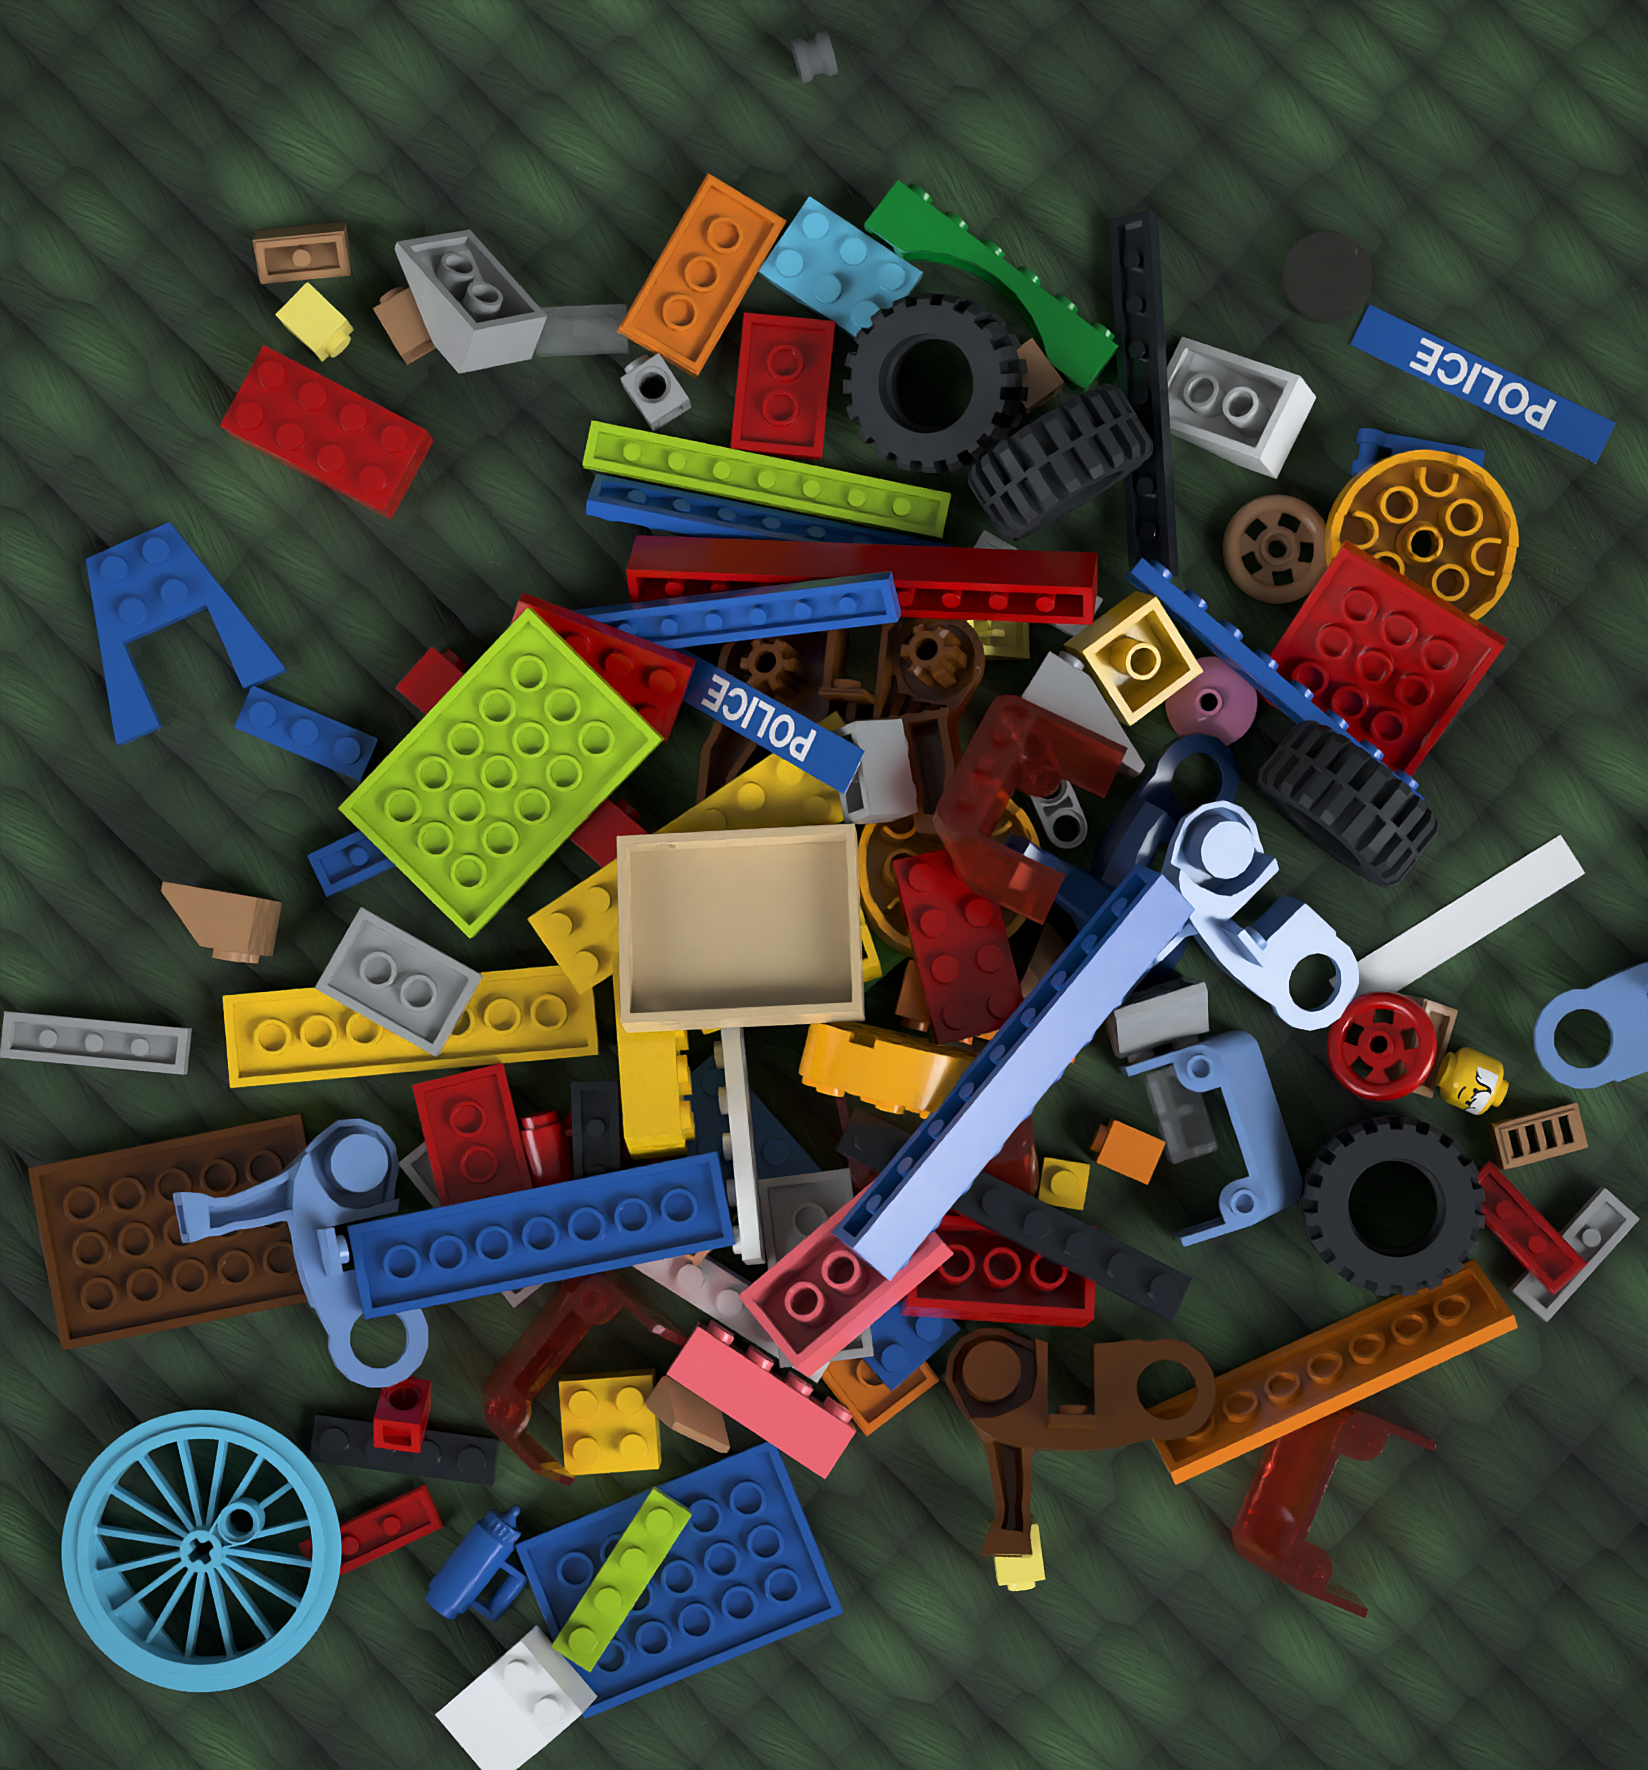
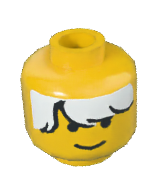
[1435,1047,1509,1115]

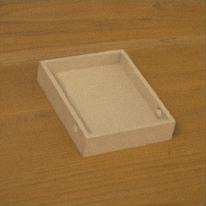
[617,824,865,1033]

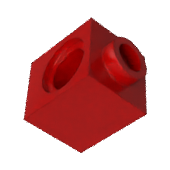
[374,1376,431,1453]

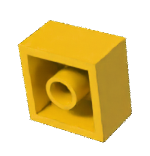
[1063,591,1203,726]
[559,1368,662,1476]

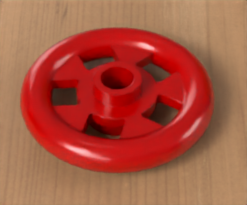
[1327,991,1437,1101]

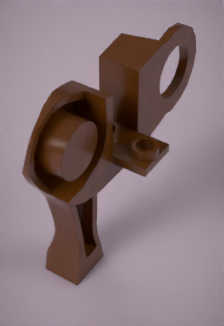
[945,1328,1217,1558]

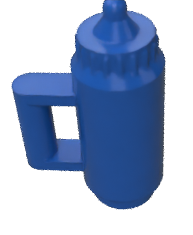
[425,1505,529,1623]

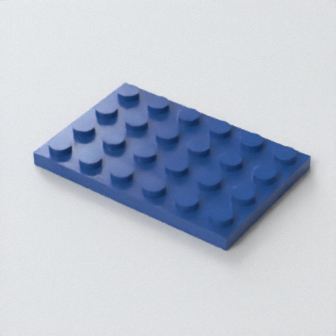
[515,1440,844,1719]

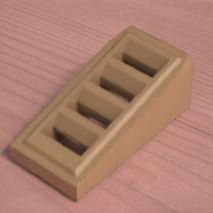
[1486,1102,1588,1170]

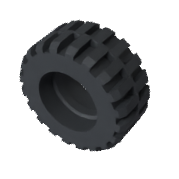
[843,293,1029,473]
[968,384,1153,541]
[1256,720,1439,888]
[1301,1115,1486,1296]

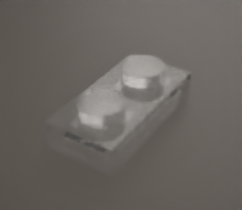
[536,304,629,357]

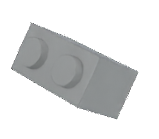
[831,719,918,825]

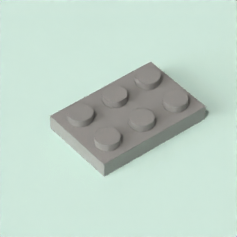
[315,907,484,1057]

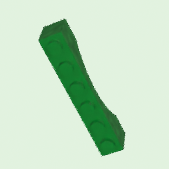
[864,180,1118,396]

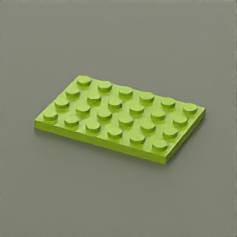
[338,607,665,939]

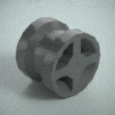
[790,29,838,84]

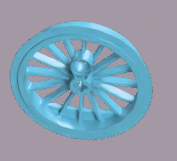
[62,1410,342,1692]

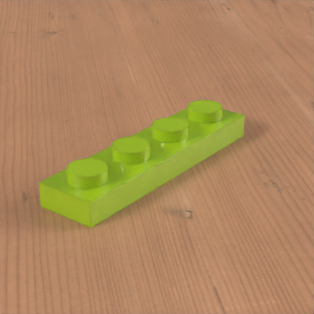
[551,1486,693,1673]

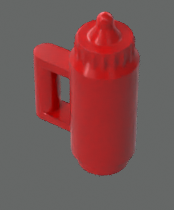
[519,1109,574,1189]

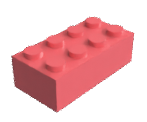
[738,1179,954,1377]
[667,1320,856,1479]

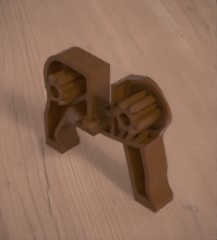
[696,618,985,843]

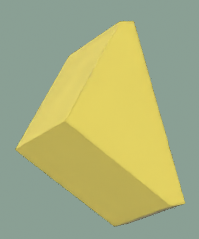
[965,620,1030,660]

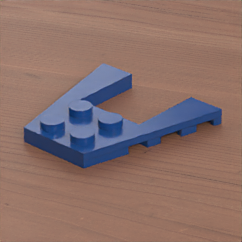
[86,522,288,746]

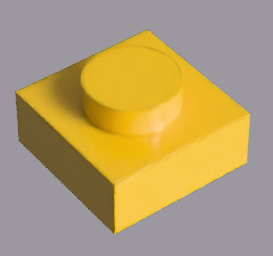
[1037,1156,1090,1210]

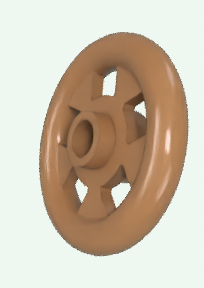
[1222,494,1327,604]

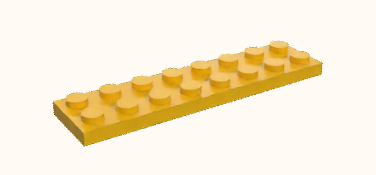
[528,710,847,995]
[222,965,600,1088]

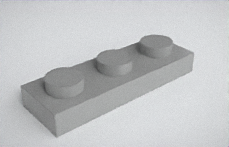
[1509,1187,1639,1322]

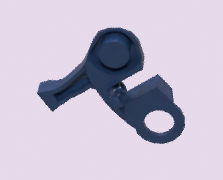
[987,732,1239,988]

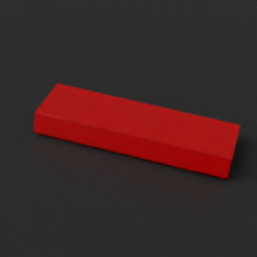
[1477,1160,1587,1296]
[298,1483,445,1576]

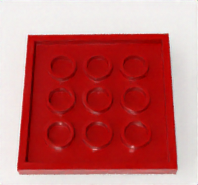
[1256,540,1507,776]

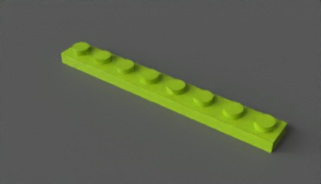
[582,420,951,541]

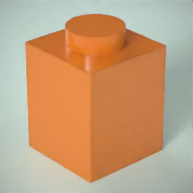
[1089,1118,1166,1185]

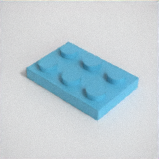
[758,196,923,339]

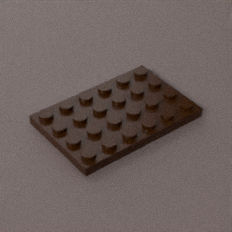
[28,1113,309,1351]

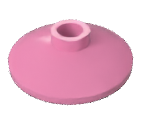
[1165,657,1258,746]

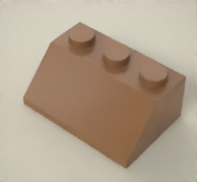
[161,882,282,964]

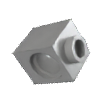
[620,353,691,432]

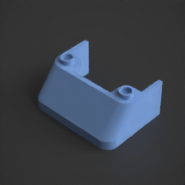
[1119,1030,1303,1247]

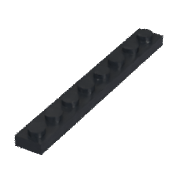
[1109,210,1179,577]
[834,1107,1193,1321]

